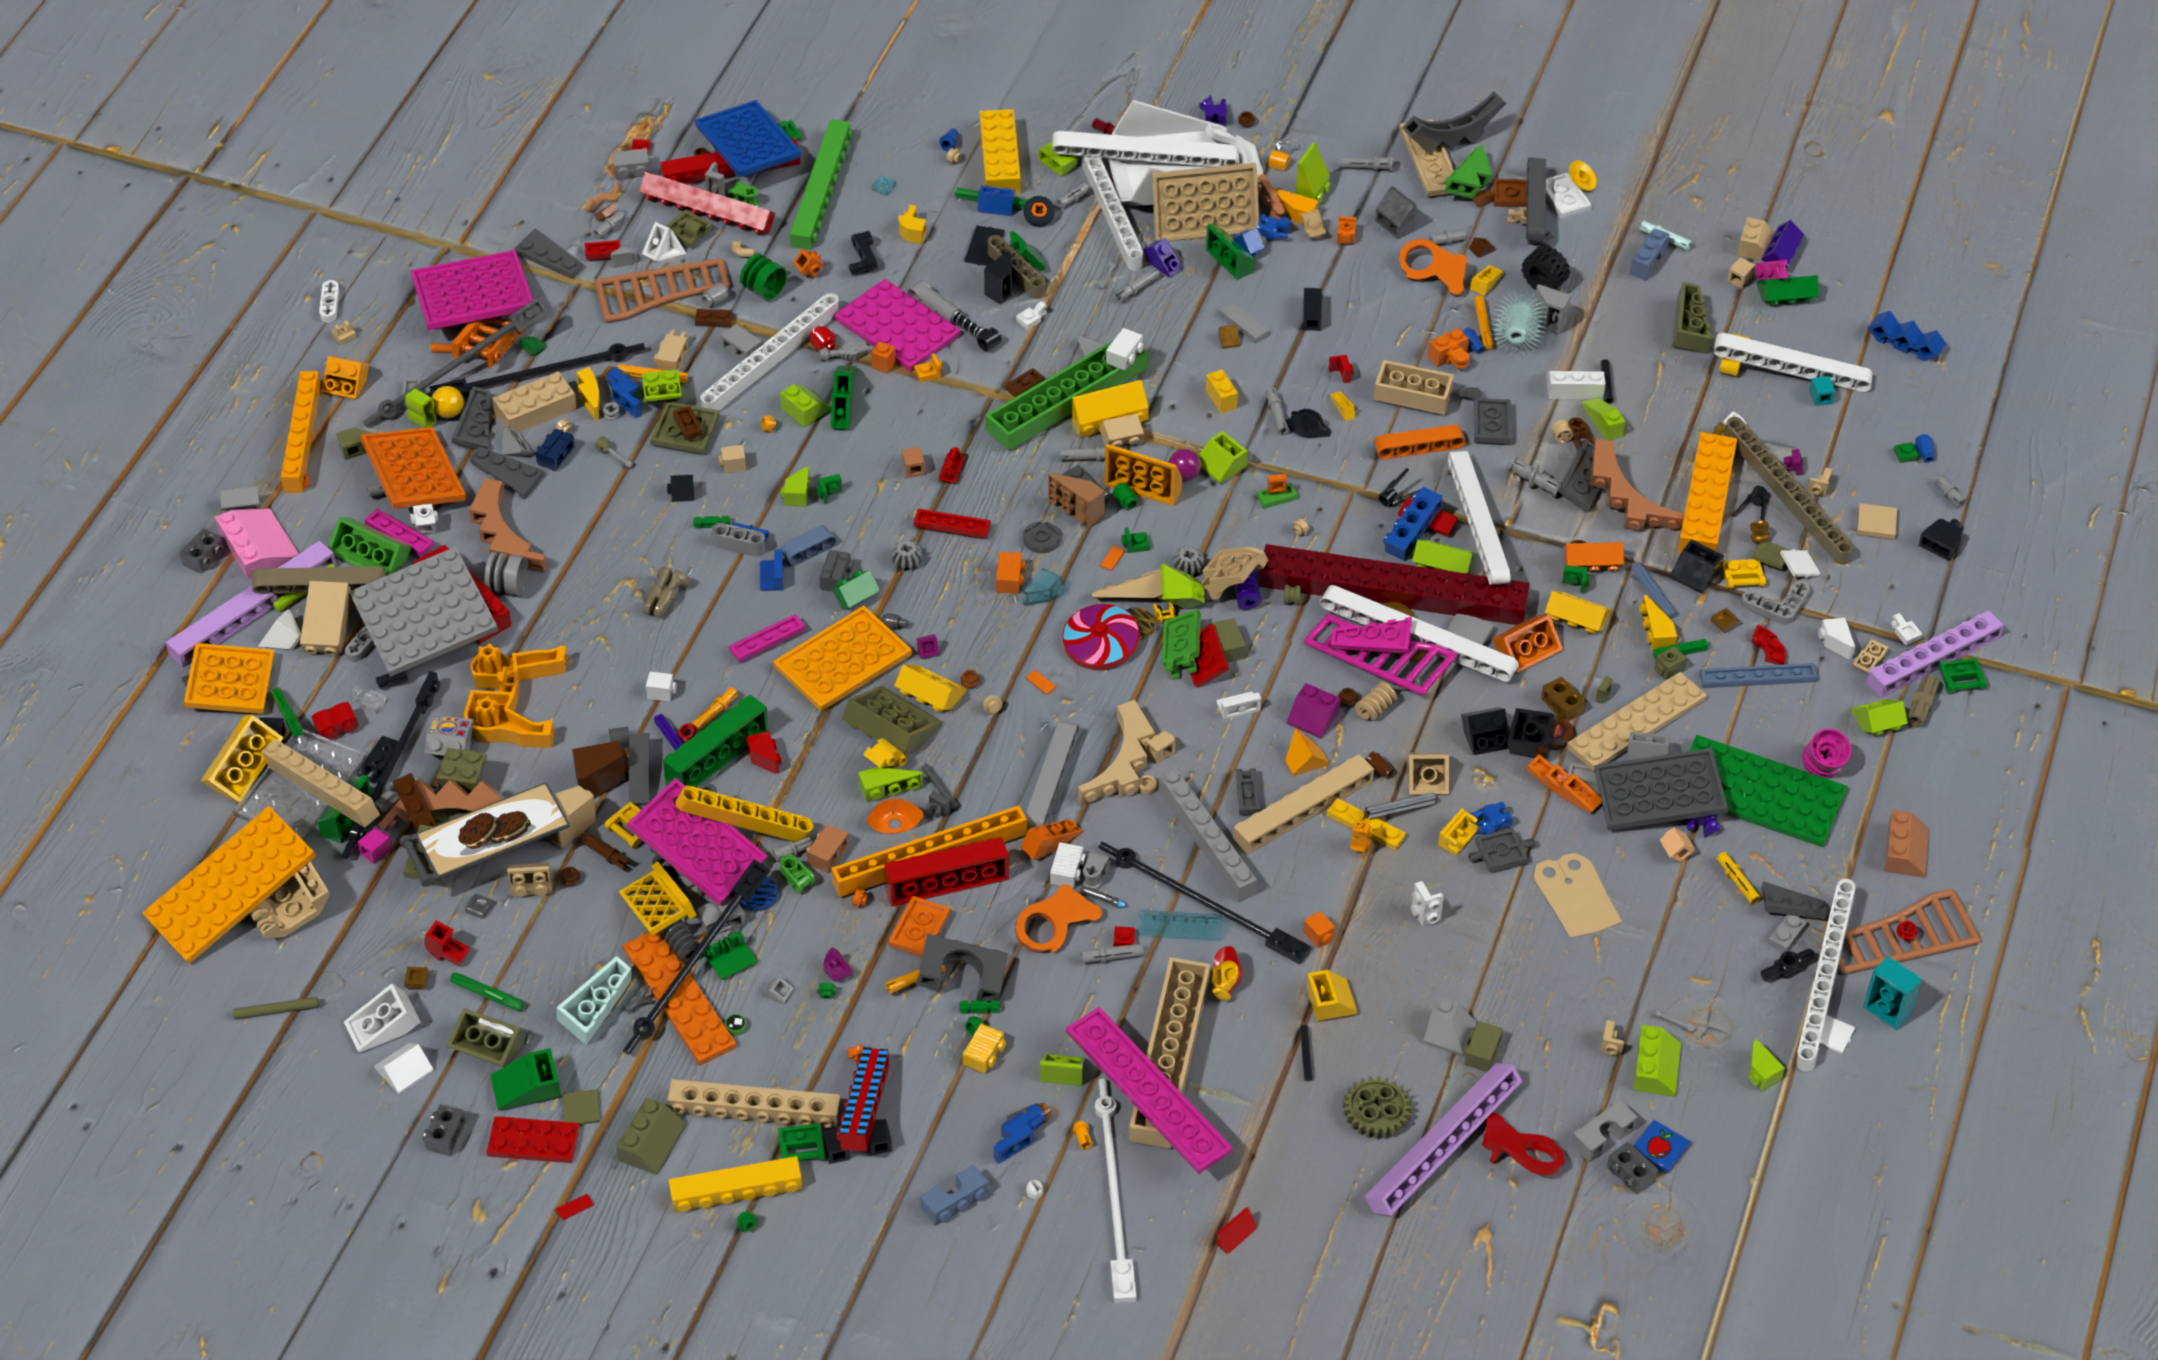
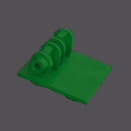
[703,932,758,980]

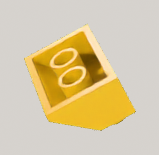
[1545,591,1612,634]
[894,665,967,712]

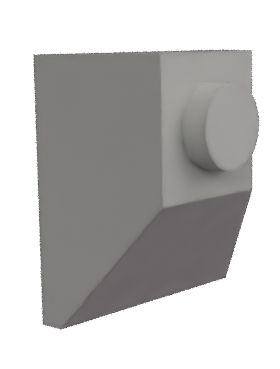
[1423,997,1476,1056]

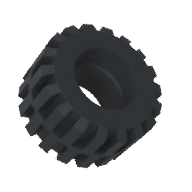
[1521,245,1570,290]

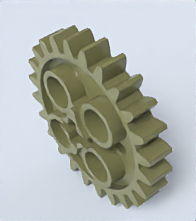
[1343,1076,1412,1139]

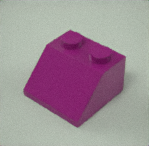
[1286,683,1341,739]

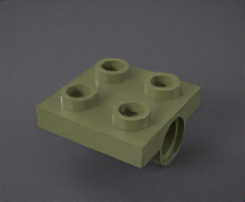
[666,210,713,248]

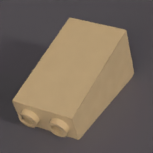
[300,581,354,655]

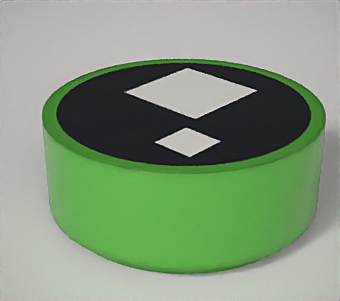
[725,1014,746,1035]

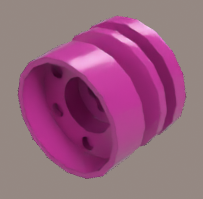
[1802,728,1851,779]

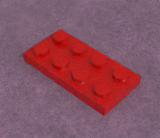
[487,1116,580,1163]

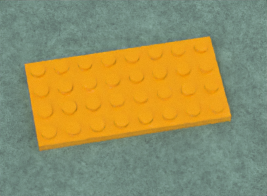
[142,806,317,964]

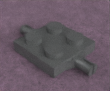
[1468,828,1535,872]

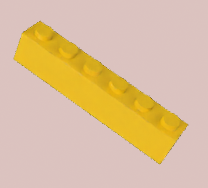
[669,1156,802,1212]

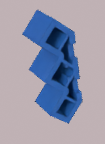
[1868,311,1946,361]

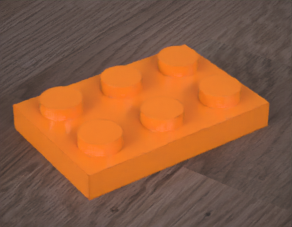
[888,896,951,957]

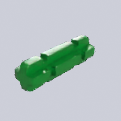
[693,516,730,528]
[959,1000,1000,1013]

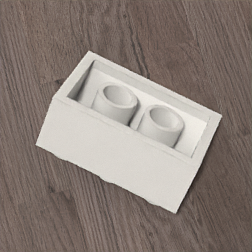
[1546,371,1605,400]

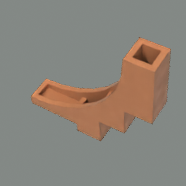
[1590,439,1684,530]

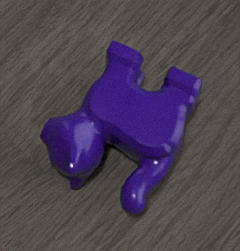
[1199,95,1228,127]
[1687,815,1720,838]

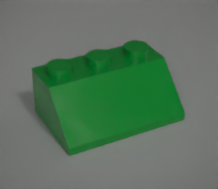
[1206,223,1255,280]
[1756,275,1819,305]
[318,775,372,844]

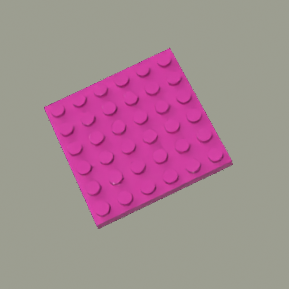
[410,250,533,330]

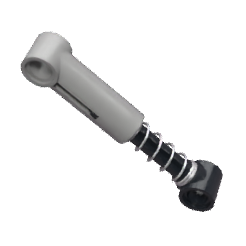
[907,280,1002,352]

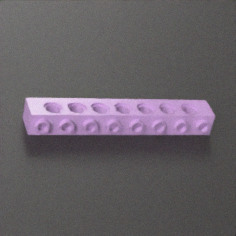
[1867,610,2004,698]

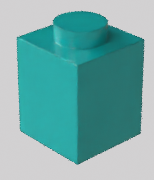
[1809,376,1835,406]

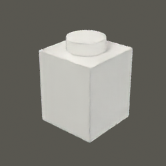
[646,672,677,701]

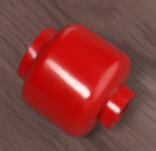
[810,326,836,351]

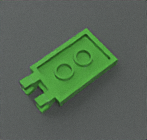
[1162,609,1201,680]

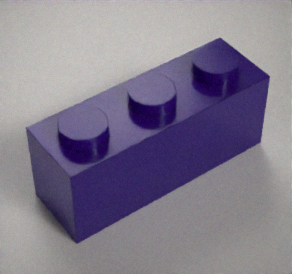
[1761,219,1804,269]

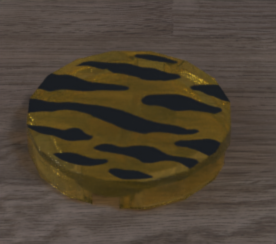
[1127,608,1155,640]

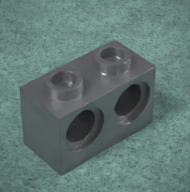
[179,528,224,574]
[423,1104,466,1156]
[1607,1141,1658,1195]

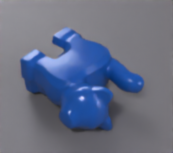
[1257,214,1291,240]
[1470,801,1513,835]

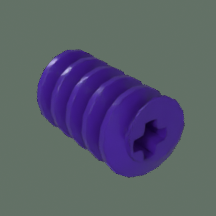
[1234,571,1261,610]

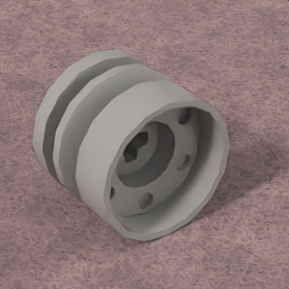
[485,552,528,595]

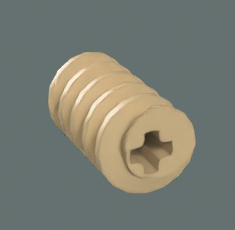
[1355,681,1397,720]

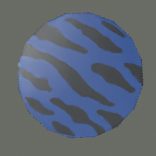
[740,877,777,911]

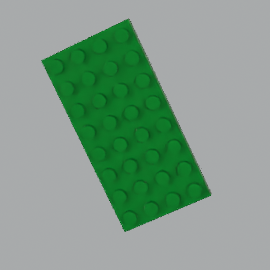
[1689,734,1848,847]

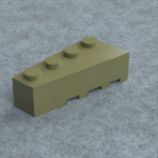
[1672,282,1713,354]

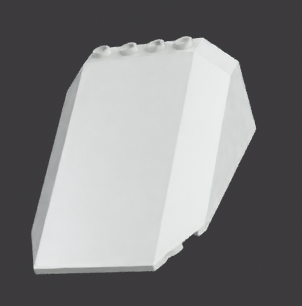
[1108,100,1264,206]

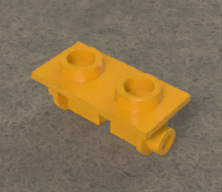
[1350,818,1373,858]

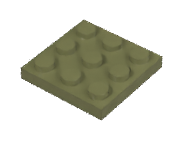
[650,401,720,454]

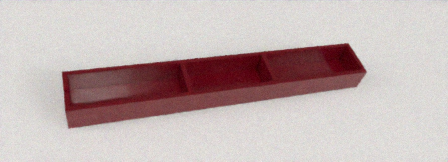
[1259,544,1529,625]

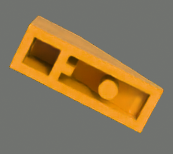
[1273,187,1319,224]

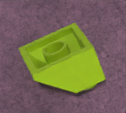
[1160,564,1205,609]

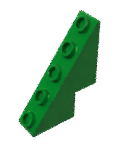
[831,365,857,430]

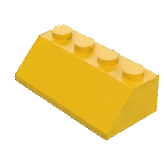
[1072,380,1149,438]
[200,715,283,803]

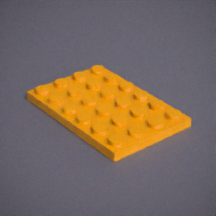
[773,605,912,711]

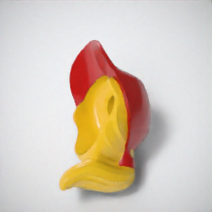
[1212,946,1243,1001]

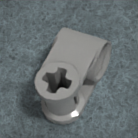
[1083,851,1111,890]

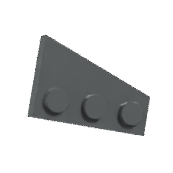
[1761,881,1827,919]

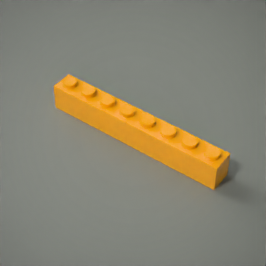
[281,371,322,493]

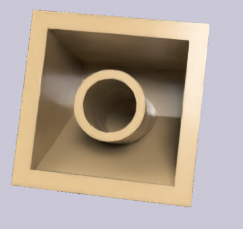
[546,786,597,849]

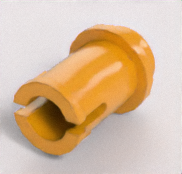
[1072,1121,1093,1150]

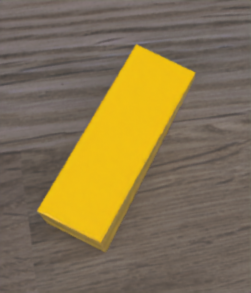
[1330,391,1355,421]

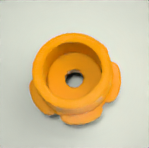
[761,415,776,433]

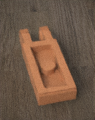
[1257,174,1285,219]

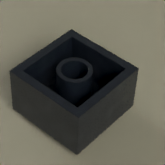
[1507,708,1557,759]

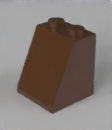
[572,741,629,799]

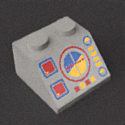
[425,715,474,756]

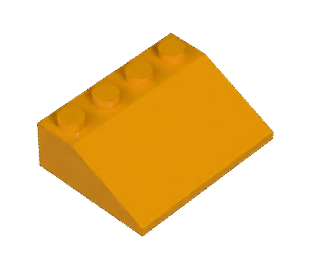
[1105,444,1182,506]

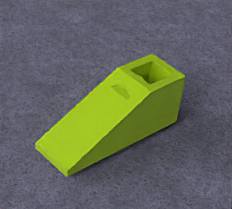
[858,767,923,802]

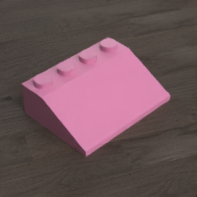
[215,509,299,580]

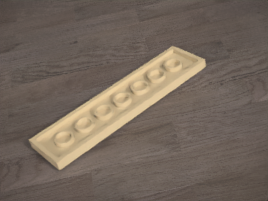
[1566,672,1707,772]

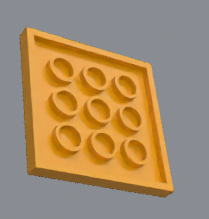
[184,643,274,714]

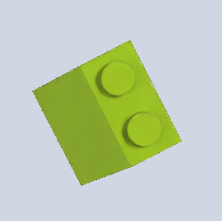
[780,384,831,427]
[1851,699,1908,735]

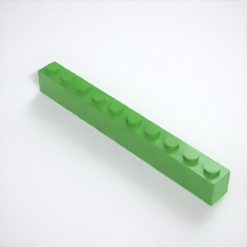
[790,119,853,250]

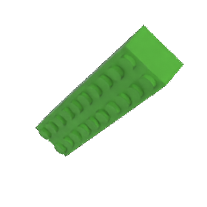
[985,340,1149,451]

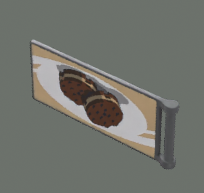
[399,782,570,887]

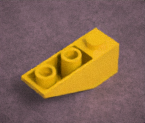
[1639,595,1677,651]

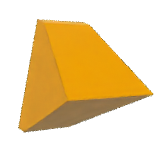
[1285,727,1329,777]

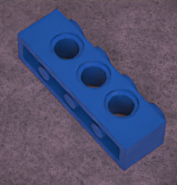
[1383,487,1443,561]

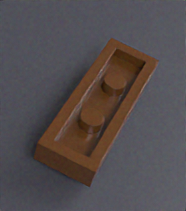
[392,773,438,832]

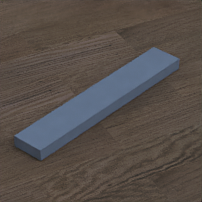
[1699,663,1818,688]

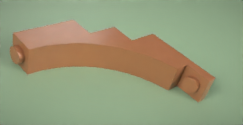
[469,478,547,573]
[378,778,505,830]

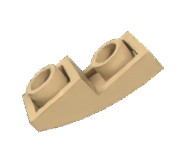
[1853,639,1889,673]

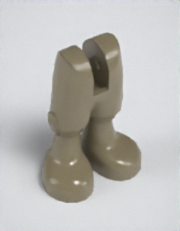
[643,567,691,618]

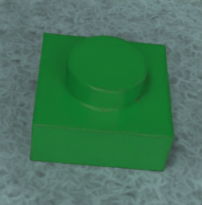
[1894,442,1919,463]

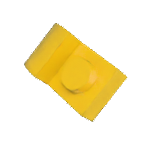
[898,205,926,244]

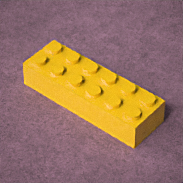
[980,109,1021,194]

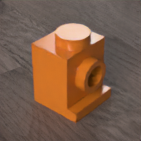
[1337,216,1356,245]

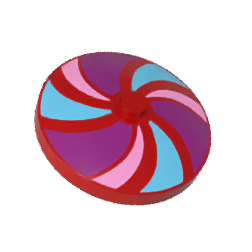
[1062,604,1140,670]

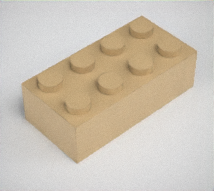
[1373,360,1454,415]
[493,371,577,432]

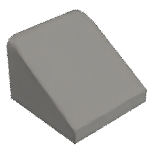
[611,246,634,268]
[763,975,794,1004]

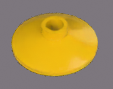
[1568,160,1597,191]

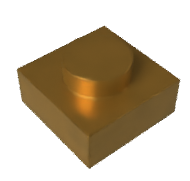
[1711,608,1739,633]
[404,967,429,989]

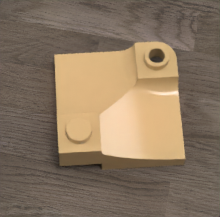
[1201,547,1268,601]

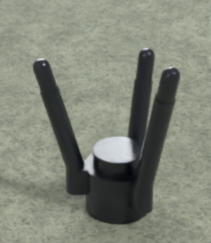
[1378,468,1421,507]
[1733,486,1768,521]

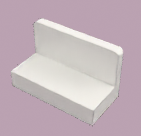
[1216,692,1261,720]

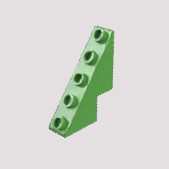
[1444,145,1492,199]

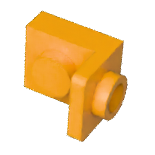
[914,353,943,383]

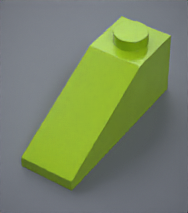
[1582,398,1626,441]

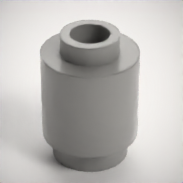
[701,283,729,307]

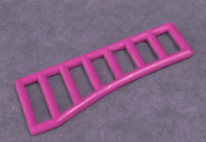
[1304,614,1457,695]

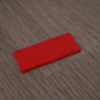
[556,1194,594,1220]

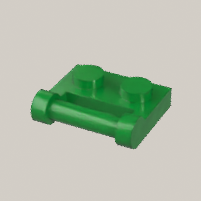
[1938,658,1987,694]
[778,1123,825,1161]

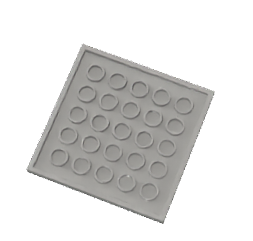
[349,547,499,677]

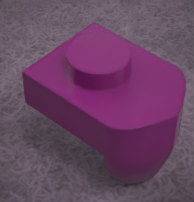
[823,947,852,982]

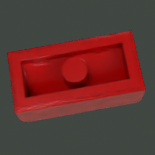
[1216,1207,1257,1254]

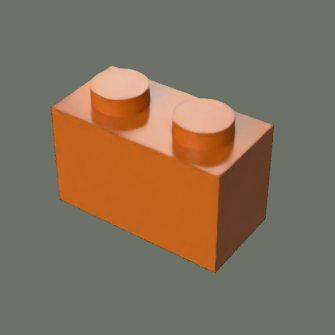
[996,552,1025,594]

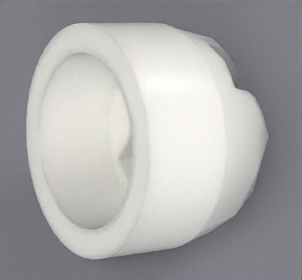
[1026,1180,1043,1199]

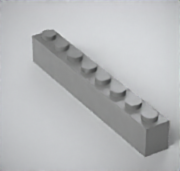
[1158,769,1257,903]

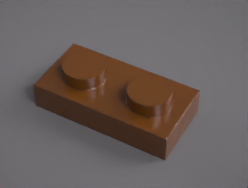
[695,308,733,328]
[1006,368,1045,397]
[673,406,703,440]

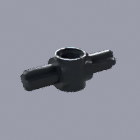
[1760,949,1815,981]

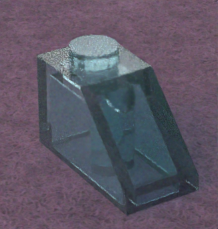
[1023,568,1063,606]

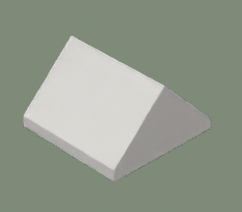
[374,1043,434,1094]

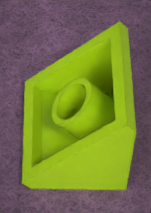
[1040,1053,1086,1086]

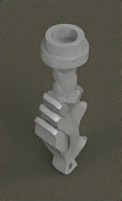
[819,343,872,361]

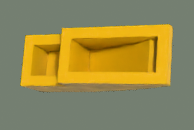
[576,367,600,421]

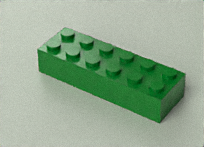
[663,694,769,787]

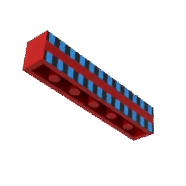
[837,1048,890,1151]

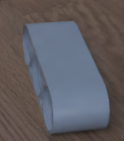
[780,525,836,566]

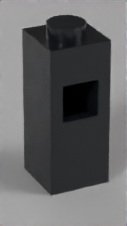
[1303,288,1322,331]

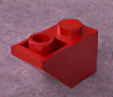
[746,731,782,774]

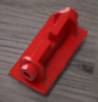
[938,447,965,483]

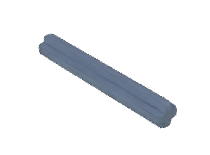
[1631,561,1676,618]

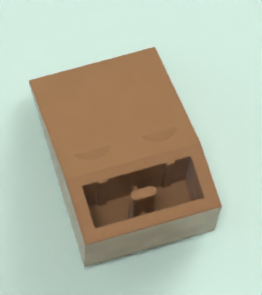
[1048,473,1105,528]

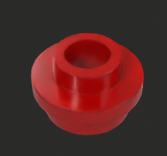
[678,723,698,743]
[1896,921,1918,940]

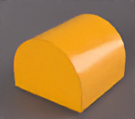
[1268,150,1291,171]

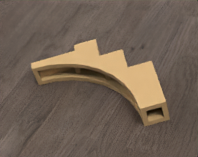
[1078,700,1155,804]

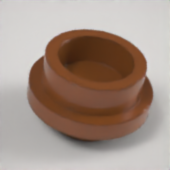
[960,670,980,688]

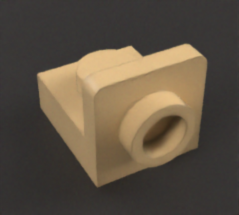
[1301,209,1326,239]
[1807,467,1833,497]
[1600,1020,1624,1056]

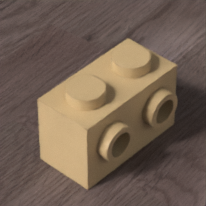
[1099,414,1144,447]

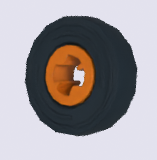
[1023,196,1055,227]

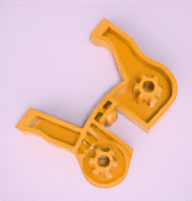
[464,643,568,748]

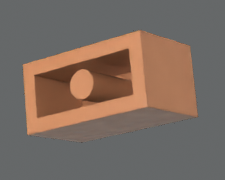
[806,824,849,873]

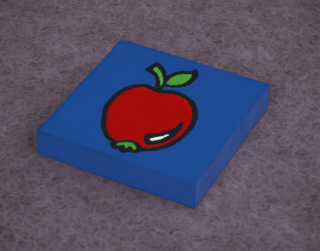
[1633,1120,1690,1174]

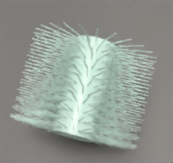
[1491,290,1548,355]

